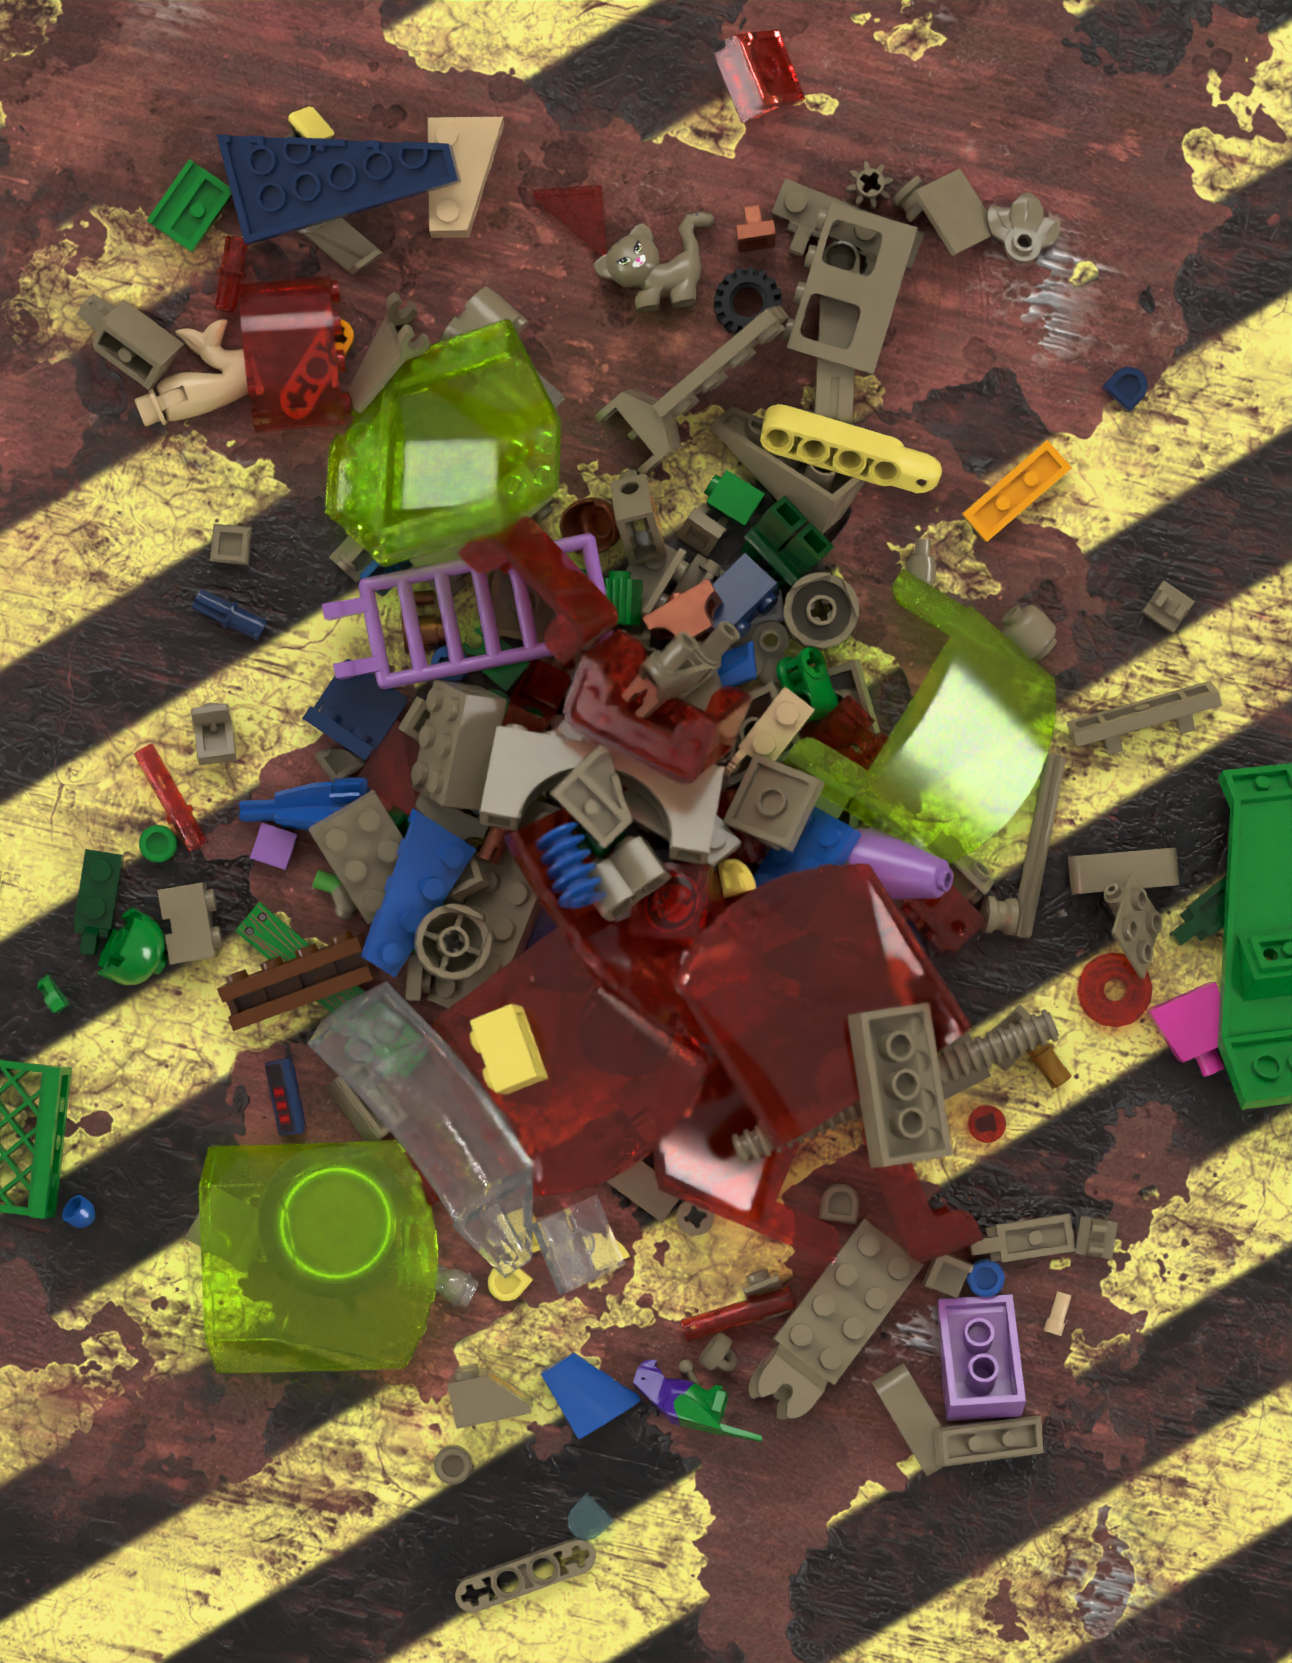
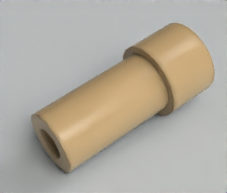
[1044,1291,1072,1336]

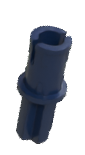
[192,590,267,641]

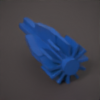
[239,777,371,831]

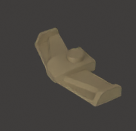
[284,131,383,276]

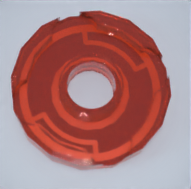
[1076,952,1153,1027]

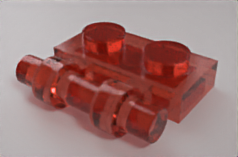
[804,694,890,785]

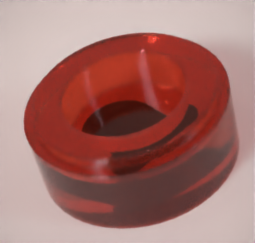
[967,1105,1006,1143]

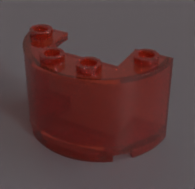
[239,275,351,433]

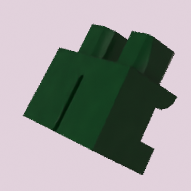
[741,495,834,589]

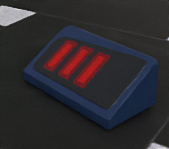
[265,1057,307,1136]

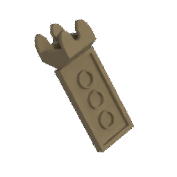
[594,305,789,474]
[748,1219,924,1420]

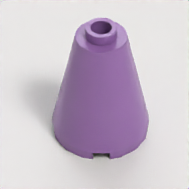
[842,826,953,901]

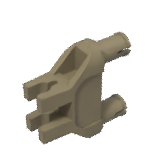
[622,621,740,719]

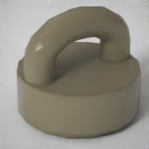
[699,1332,737,1371]

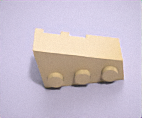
[428,117,505,238]

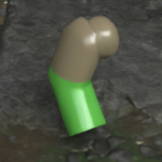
[312,870,358,919]

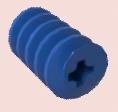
[536,822,607,908]

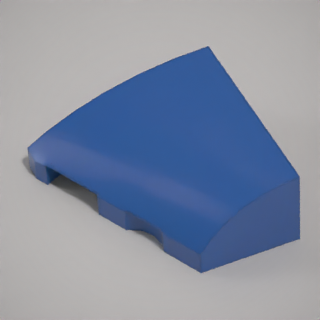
[541,1352,641,1439]

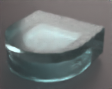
[568,1493,614,1540]

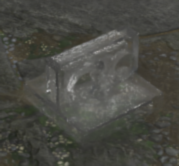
[530,1195,626,1295]

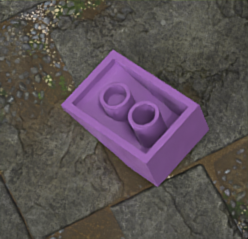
[937,1294,1026,1422]

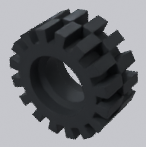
[714,267,782,335]

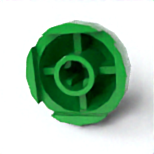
[98,908,168,985]

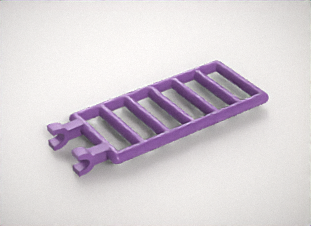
[322,533,614,689]

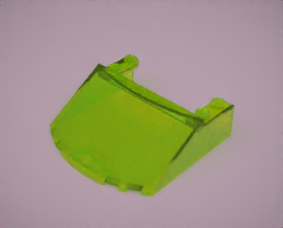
[782,569,1056,864]

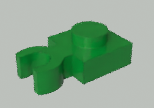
[462,627,531,692]

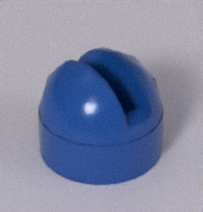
[62,1195,95,1228]

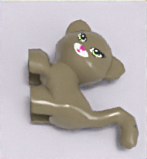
[594,211,715,313]

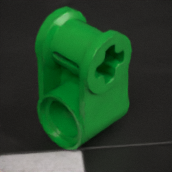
[776,646,838,722]

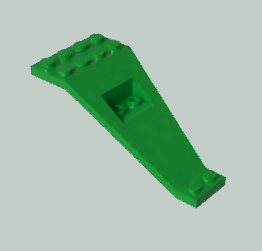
[1217,763,1292,1110]

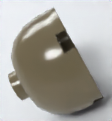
[414,903,492,981]

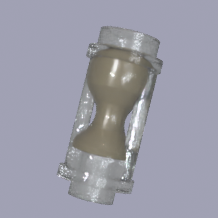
[394,1244,480,1309]

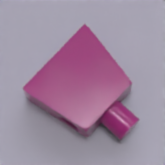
[1146,981,1224,1077]

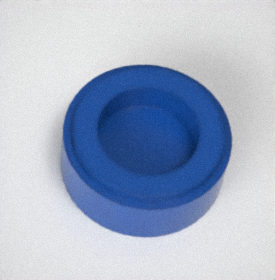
[966,1258,1005,1297]

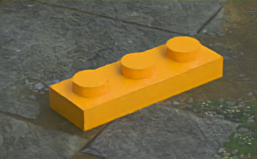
[962,439,1072,543]

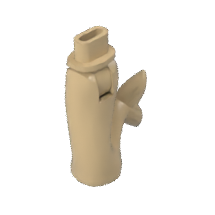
[134,320,266,427]

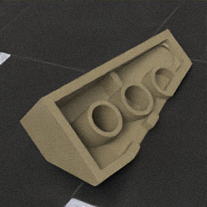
[710,407,866,534]

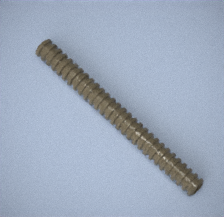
[732,1009,1059,1166]

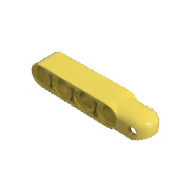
[760,404,942,493]

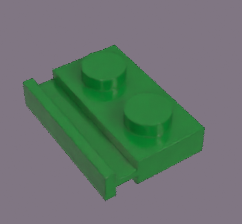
[146,159,232,254]

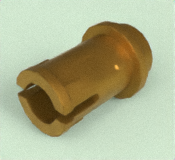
[1027,1042,1072,1089]

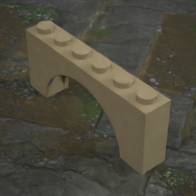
[479,724,724,865]

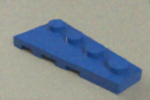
[361,808,477,977]

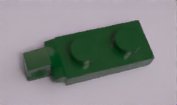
[74,849,124,956]
[1170,875,1227,946]

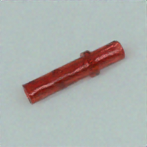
[134,744,208,853]
[681,1285,796,1342]

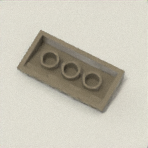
[847,1003,953,1168]

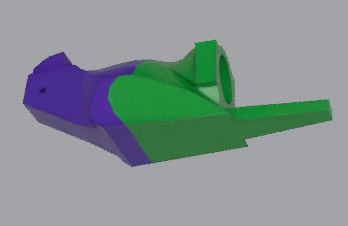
[633,1359,763,1443]

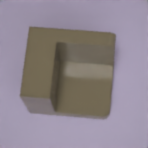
[922,1248,974,1298]

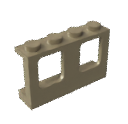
[782,202,918,375]

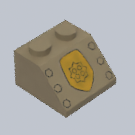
[447,1363,533,1429]

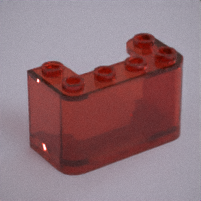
[563,629,753,784]
[857,1117,984,1262]

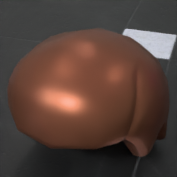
[559,497,620,554]

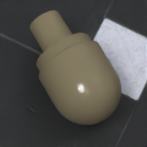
[906,539,937,592]

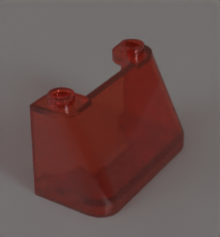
[457,514,618,670]

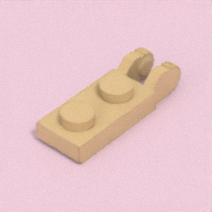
[723,686,815,778]

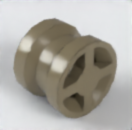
[891,175,924,223]
[980,896,1019,935]
[677,1196,714,1236]

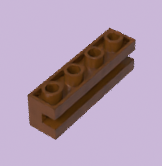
[217,930,379,1031]

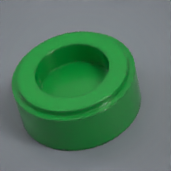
[139,825,178,863]

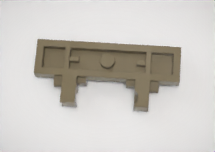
[771,178,925,276]

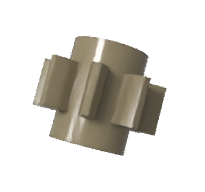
[846,161,893,210]

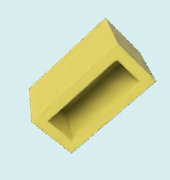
[470,1004,548,1095]

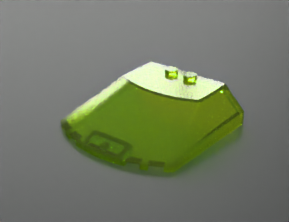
[199,1140,438,1373]

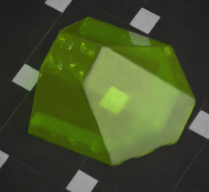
[326,318,561,567]

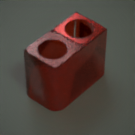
[502,660,571,734]

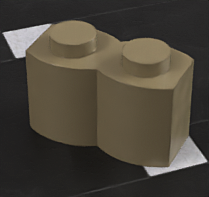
[588,836,671,922]

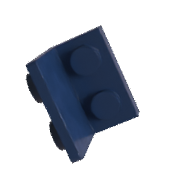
[302,659,408,762]

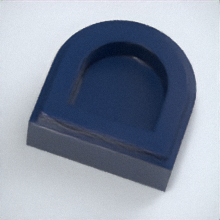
[1101,367,1148,413]

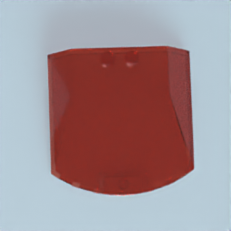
[673,863,973,1150]
[421,908,710,1196]

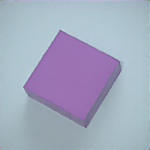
[250,823,299,870]

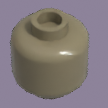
[1001,605,1057,661]

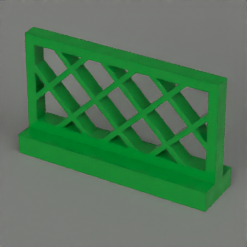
[0,1060,72,1219]

